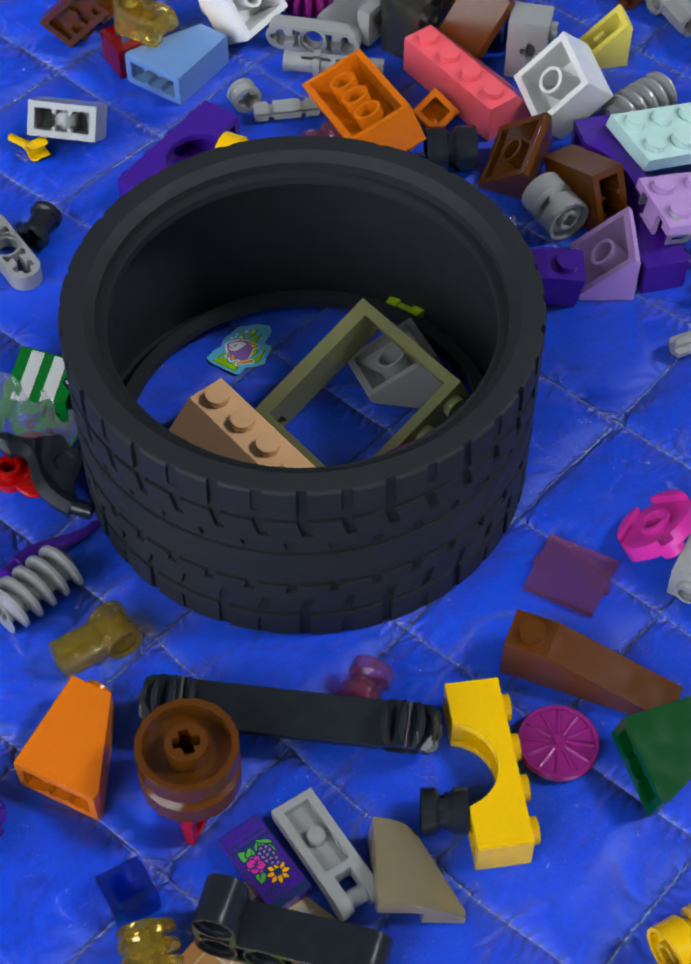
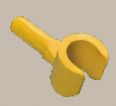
[8,133,51,162]

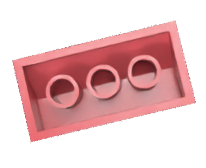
[403,25,531,142]

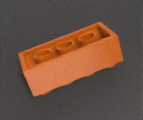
[301,49,426,152]

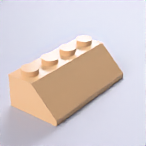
[169,378,315,468]

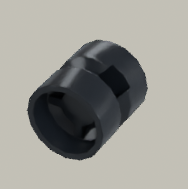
[423,125,478,172]

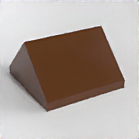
[439,0,515,59]
[477,112,552,200]

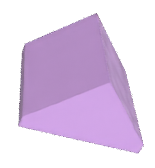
[570,206,641,301]

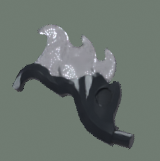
[0,372,95,520]

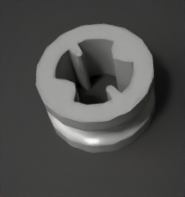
[227,78,262,113]

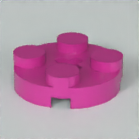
[616,490,691,562]

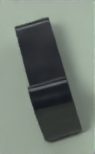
[191,873,394,964]

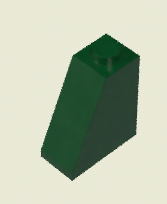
[611,696,691,817]

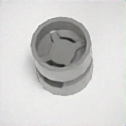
[521,172,589,240]

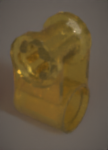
[112,0,179,48]

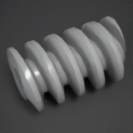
[601,71,677,116]
[0,545,84,634]

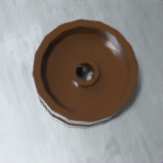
[134,698,242,823]

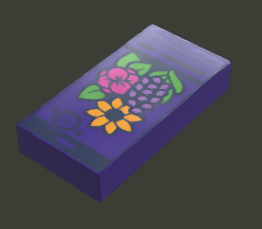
[218,814,312,909]

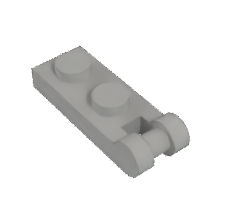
[271,787,375,922]

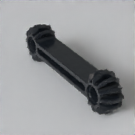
[138,673,443,755]

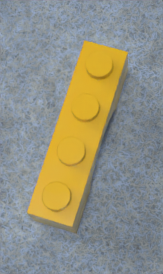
[442,677,541,870]

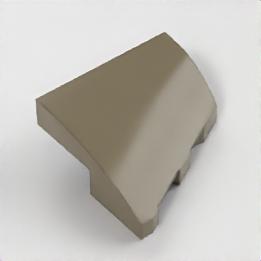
[367,817,466,924]

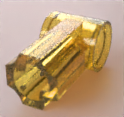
[48,600,143,678]

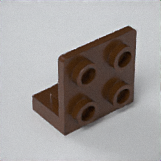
[40,0,115,48]

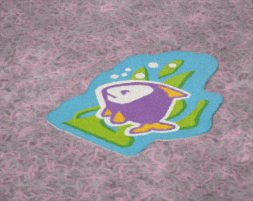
[207,324,272,375]

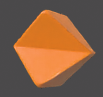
[413,87,460,128]

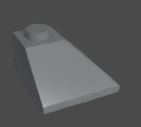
[347,317,443,409]

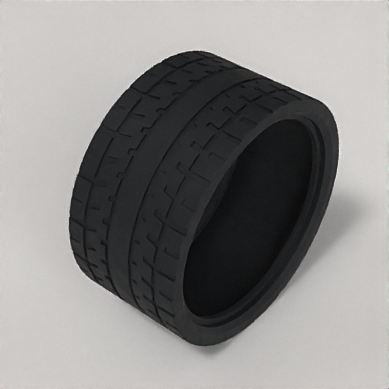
[58,135,547,634]

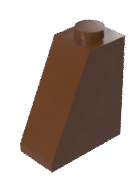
[543,144,628,232]

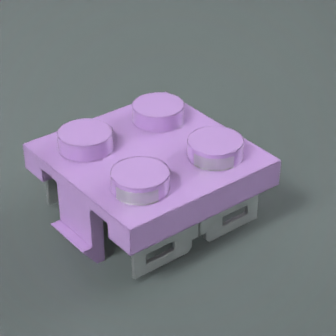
[636,172,691,245]

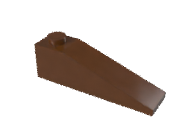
[500,609,683,715]

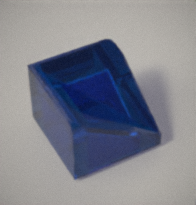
[95,855,162,931]

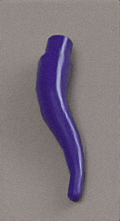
[0,520,100,577]

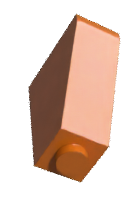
[13,675,116,821]

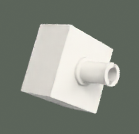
[198,0,288,45]
[513,31,613,140]

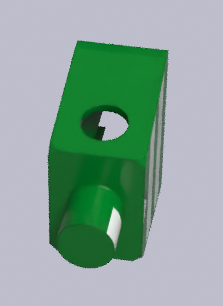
[0,346,74,429]

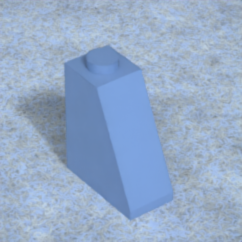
[124,23,229,106]

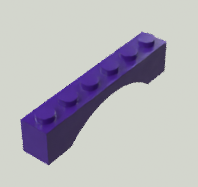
[571,114,691,294]

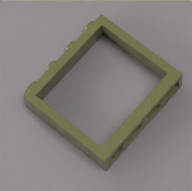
[255,298,470,467]

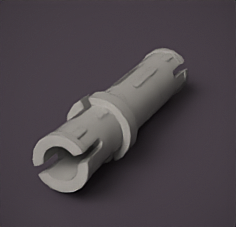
[282,49,385,77]

